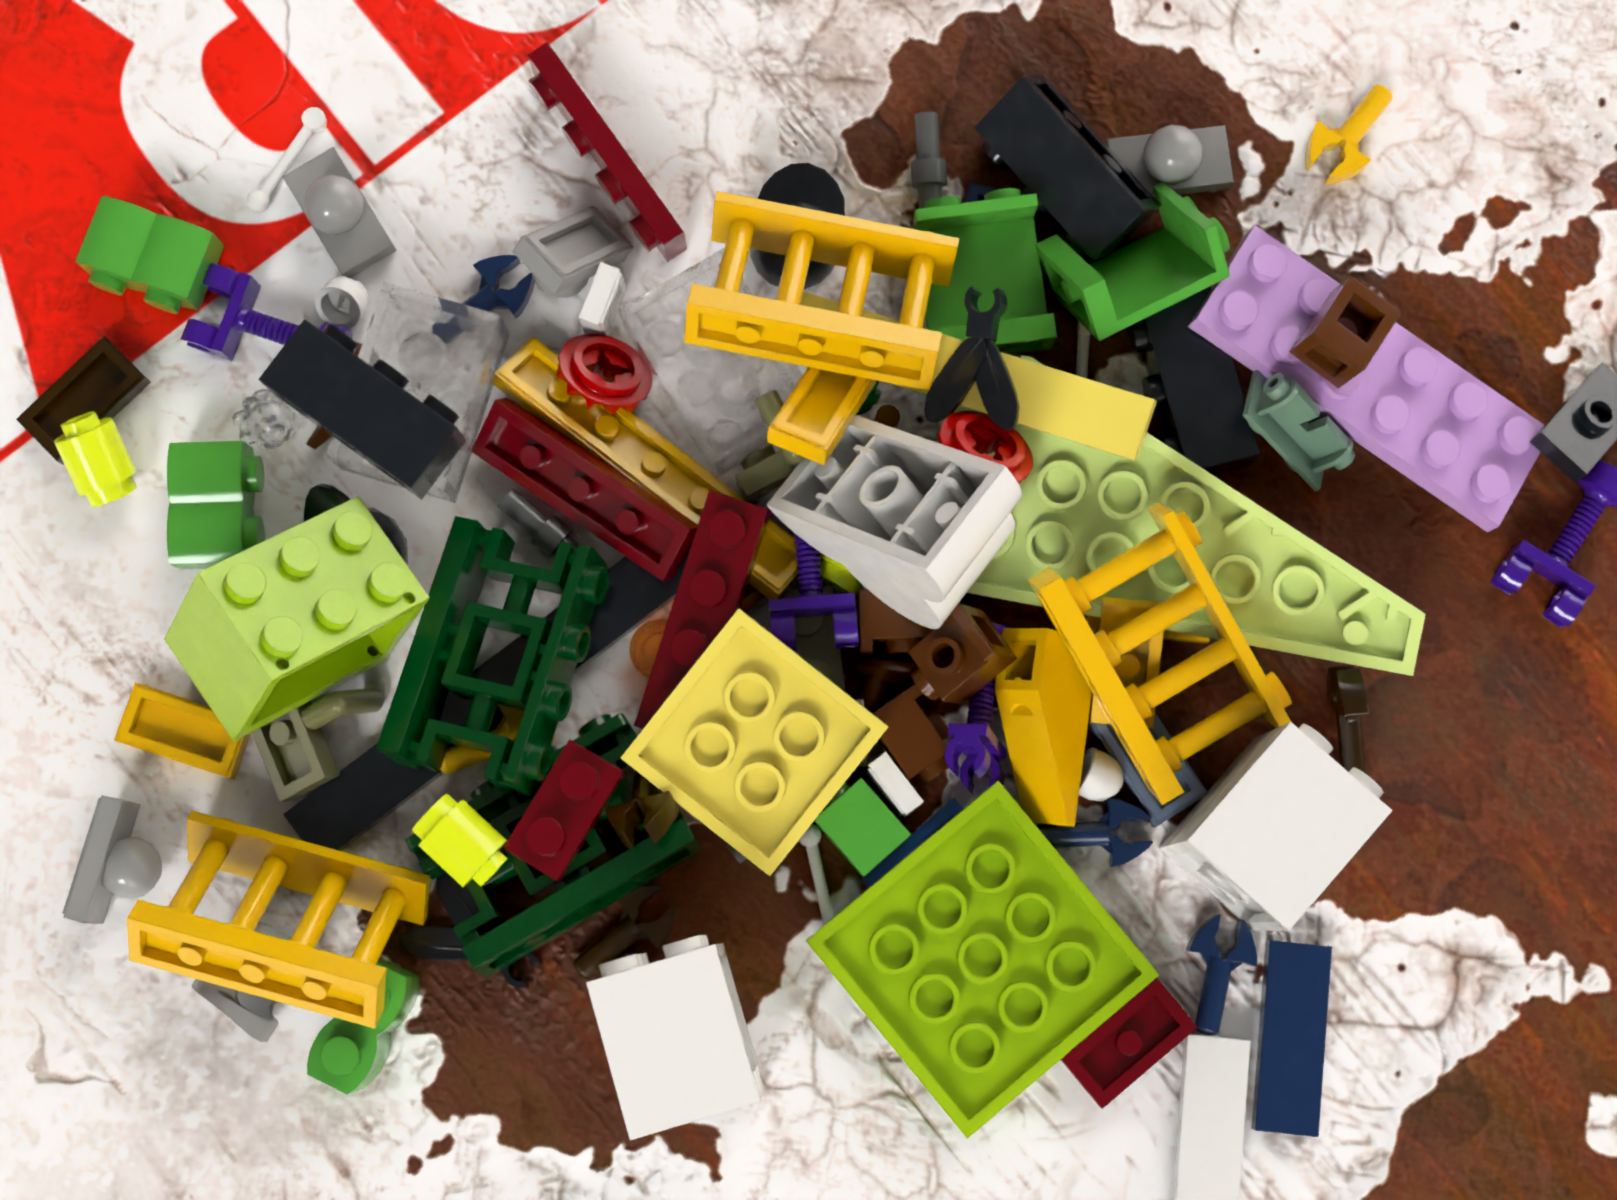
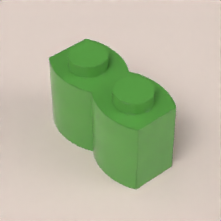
[75,196,225,314]
[167,441,265,570]
[307,957,419,1095]

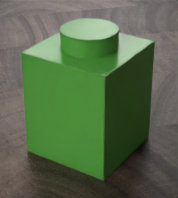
[814,778,911,878]

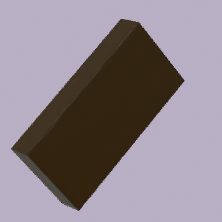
[16,336,151,465]

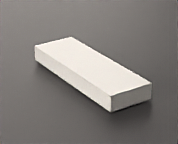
[1172,1034,1251,1200]

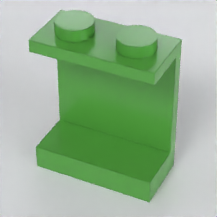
[1035,182,1230,341]
[913,188,1057,355]

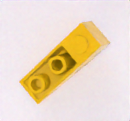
[995,628,1092,827]

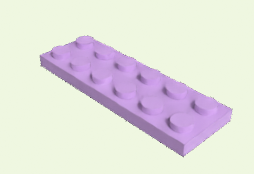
[1188,225,1544,532]

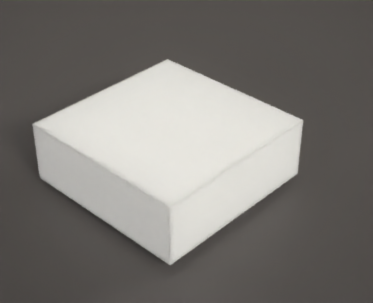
[579,262,627,336]
[867,752,924,818]

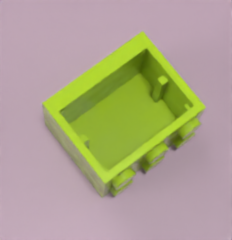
[164,496,430,742]

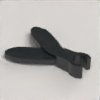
[924,285,1020,431]
[398,872,543,988]

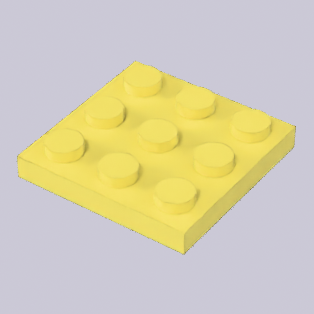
[621,608,888,876]

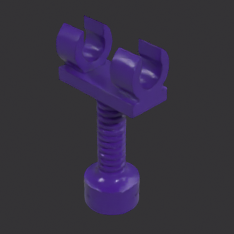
[180,263,352,361]
[1490,461,1617,629]
[769,533,859,652]
[944,623,1008,795]

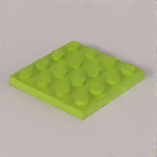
[805,781,1160,1139]

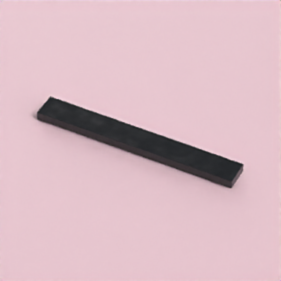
[283,541,693,851]

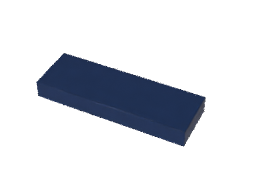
[1251,940,1332,1137]

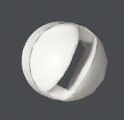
[315,276,369,329]
[1079,747,1124,801]

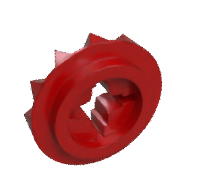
[556,334,652,415]
[936,411,1033,485]

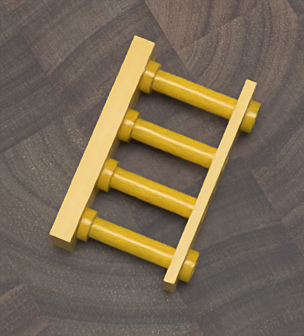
[684,191,959,391]
[1028,502,1292,805]
[127,811,430,1029]

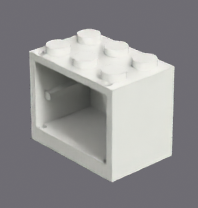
[1159,722,1393,931]
[586,935,765,1140]

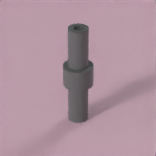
[911,112,947,209]
[498,488,579,558]

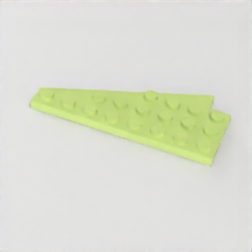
[954,355,1426,676]

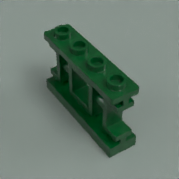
[376,516,610,796]
[405,713,703,978]

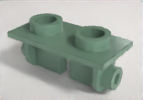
[1243,370,1355,491]

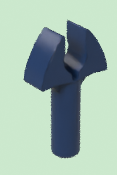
[433,255,535,345]
[1036,798,1153,867]
[1186,914,1257,1035]

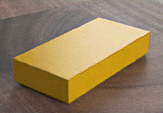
[767,367,876,465]
[114,682,251,780]

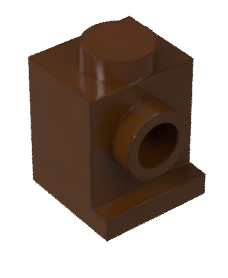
[1289,276,1401,389]
[858,589,934,658]
[908,603,1018,705]
[873,684,950,785]

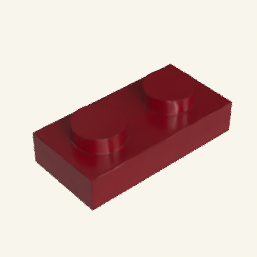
[503,739,626,882]
[1060,978,1198,1109]

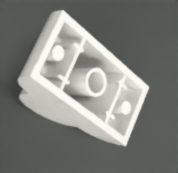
[767,415,1022,629]

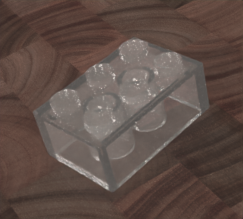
[618,248,803,478]
[326,281,510,503]

